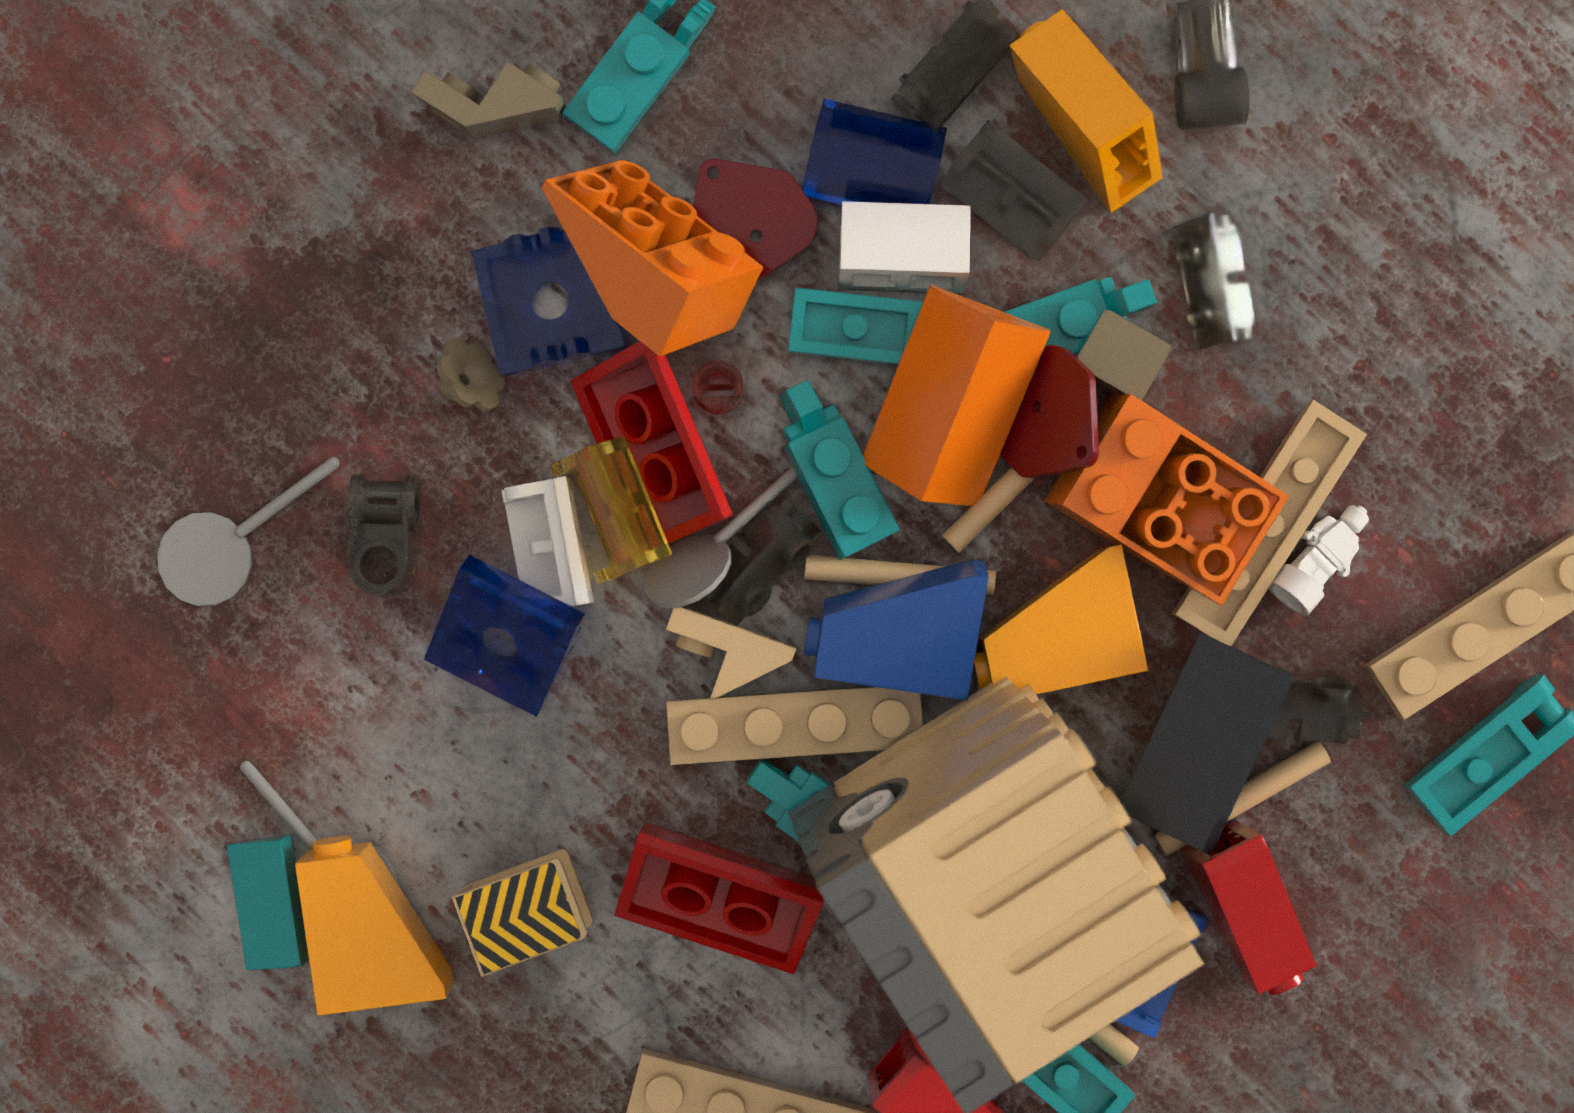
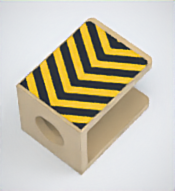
[452,849,594,977]

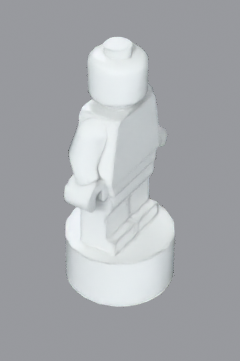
[1269,505,1369,616]

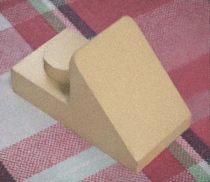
[666,607,796,700]

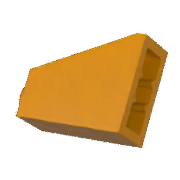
[1009,9,1163,213]
[973,544,1148,695]
[295,835,454,1016]

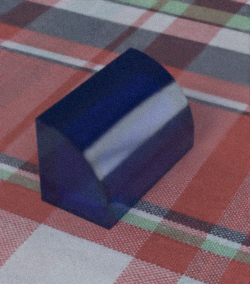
[802,98,947,205]

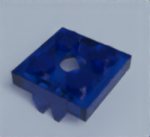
[471,227,626,377]
[424,555,585,717]

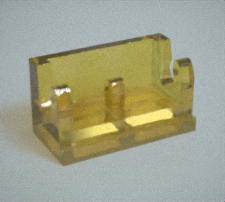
[550,436,673,585]

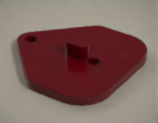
[693,158,818,283]
[1000,345,1099,478]

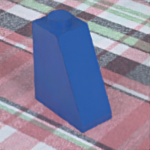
[804,559,989,700]

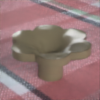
[436,337,505,412]

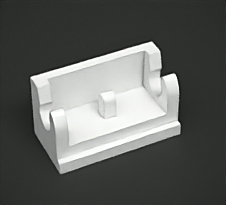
[838,201,971,294]
[501,476,594,615]

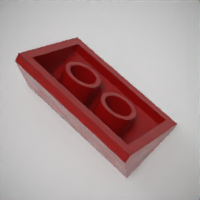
[570,341,734,555]
[614,822,825,975]

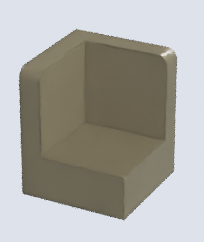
[1076,310,1173,401]

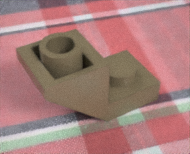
[411,62,566,139]

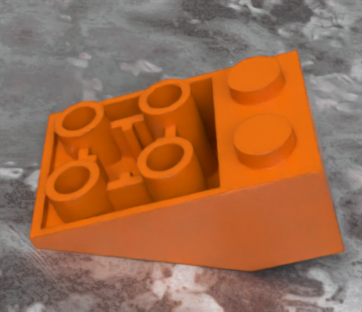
[542,160,763,357]
[1044,394,1289,606]

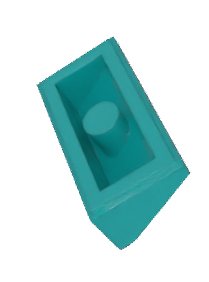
[227,834,309,970]

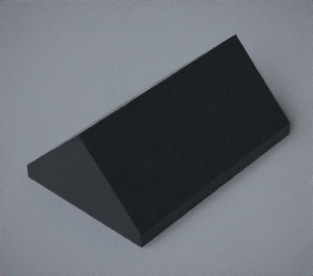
[1120,633,1295,855]

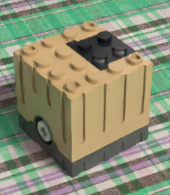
[788,676,1204,1113]

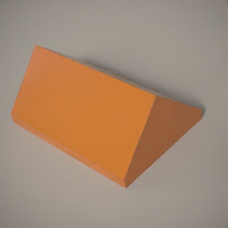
[862,284,1051,506]

